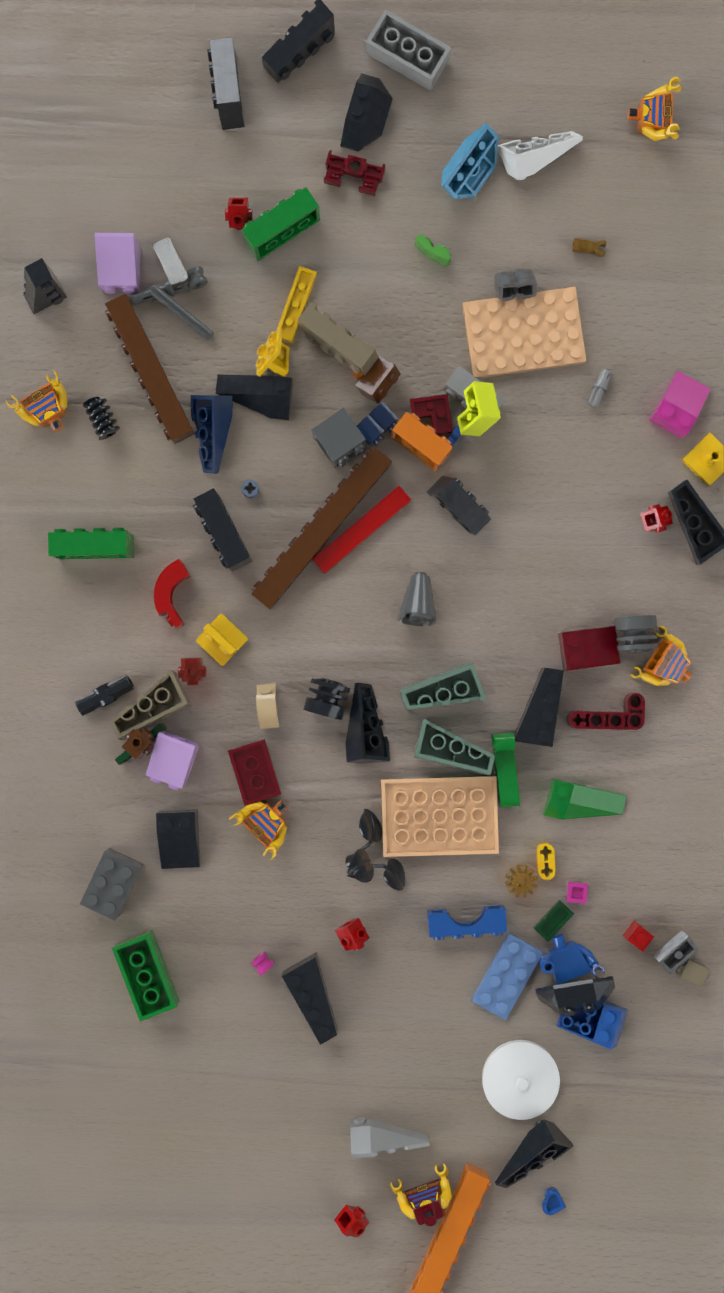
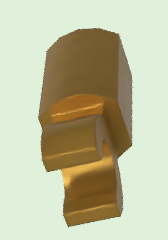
[572,238,607,257]

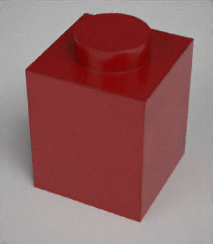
[622,921,654,952]

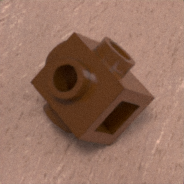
[122,728,156,760]

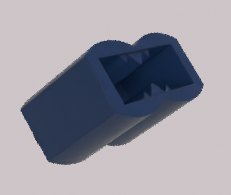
[357,402,398,446]

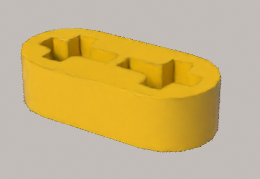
[536,842,556,880]

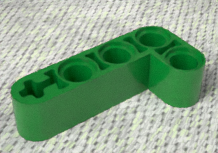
[491,732,520,808]

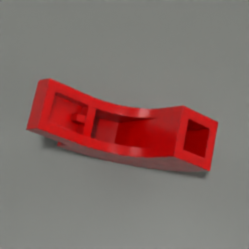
[154,559,191,629]

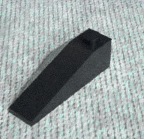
[495,1120,573,1188]

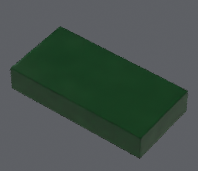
[533,900,574,942]

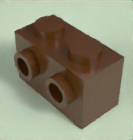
[355,355,401,404]

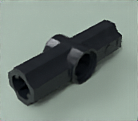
[75,675,134,716]

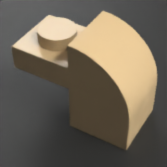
[256,683,279,729]

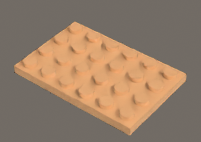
[462,287,586,378]
[381,776,499,857]

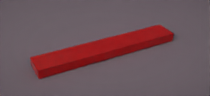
[312,486,411,574]

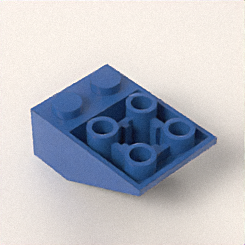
[557,1001,628,1050]

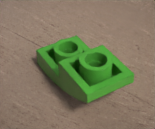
[415,233,451,266]

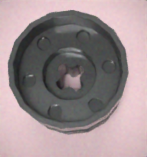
[615,615,658,653]

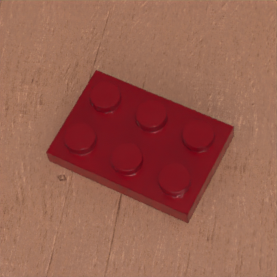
[228,739,282,806]

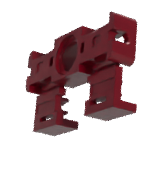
[324,150,385,196]

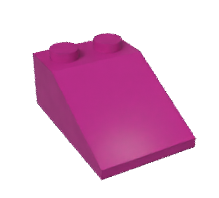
[649,370,710,438]

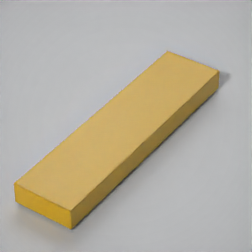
[277,266,317,345]

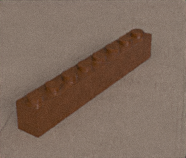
[105,293,195,444]

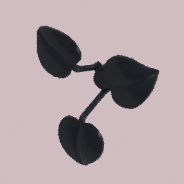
[345,809,405,891]

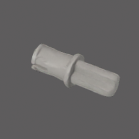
[588,369,613,408]

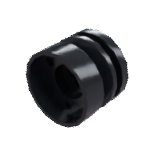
[303,678,350,720]

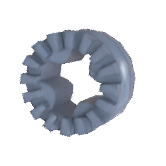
[241,480,259,498]

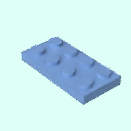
[471,932,543,1020]

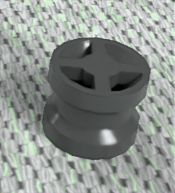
[185,266,208,290]

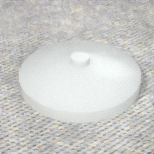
[482,1040,560,1120]

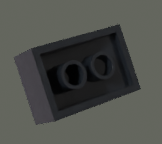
[156,809,200,869]

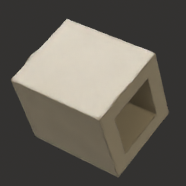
[676,959,710,987]

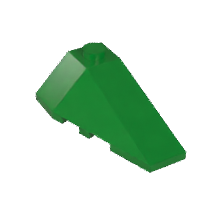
[543,778,627,820]

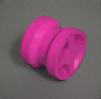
[250,951,275,976]

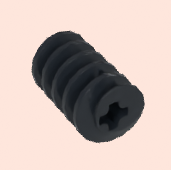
[83,397,120,440]

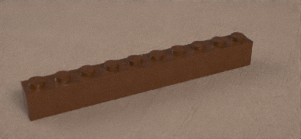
[252,446,392,610]

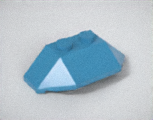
[441,123,499,199]

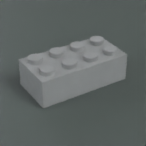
[366,9,451,91]

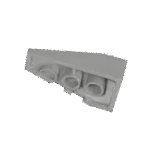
[350,1117,430,1158]

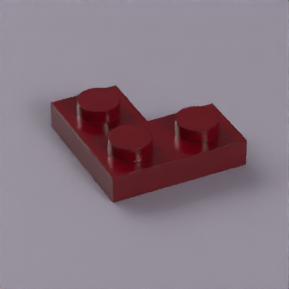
[410,394,453,435]

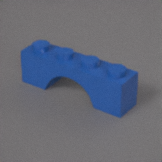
[427,905,507,940]

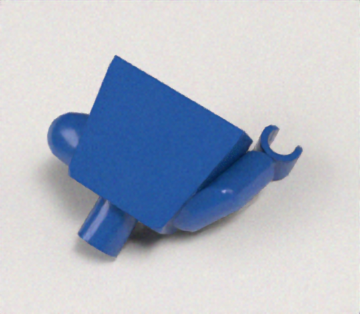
[540,934,605,985]

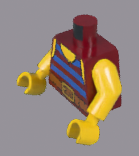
[390,1163,452,1226]

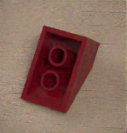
[558,626,620,671]

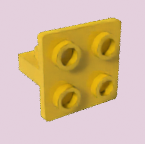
[256,327,290,377]
[195,614,248,666]

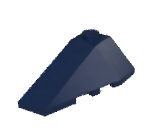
[191,395,233,474]

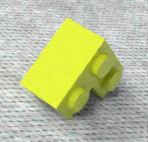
[457,381,501,437]

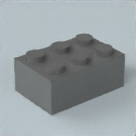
[80,848,144,921]

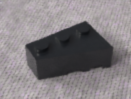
[23,258,67,314]
[427,476,491,536]

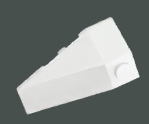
[497,131,583,180]

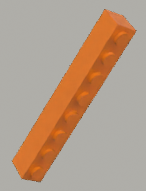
[409,1163,491,1293]

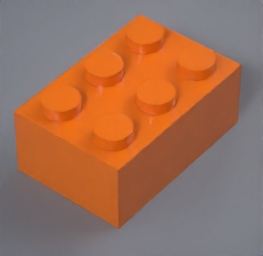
[391,412,453,472]

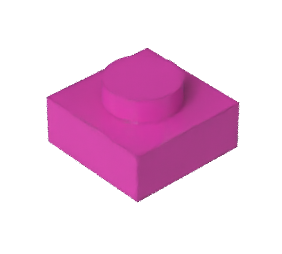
[566,881,588,904]

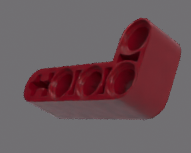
[566,693,645,730]

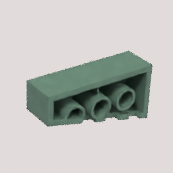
[399,661,487,710]
[413,719,495,776]

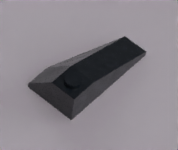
[216,374,293,421]
[345,683,390,764]

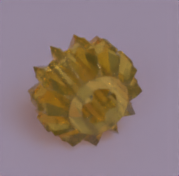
[505,864,538,898]

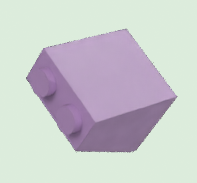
[95,233,141,294]
[146,731,201,790]

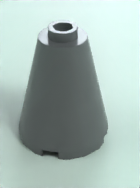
[398,572,436,626]

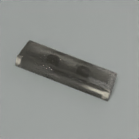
[152,237,191,290]

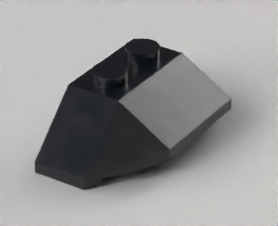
[340,73,393,152]
[535,976,615,1016]

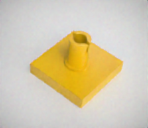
[681,432,724,487]

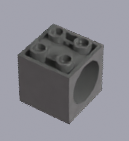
[311,407,366,468]

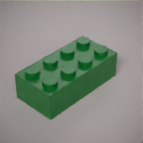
[241,187,320,262]
[48,528,134,560]
[112,930,180,1022]

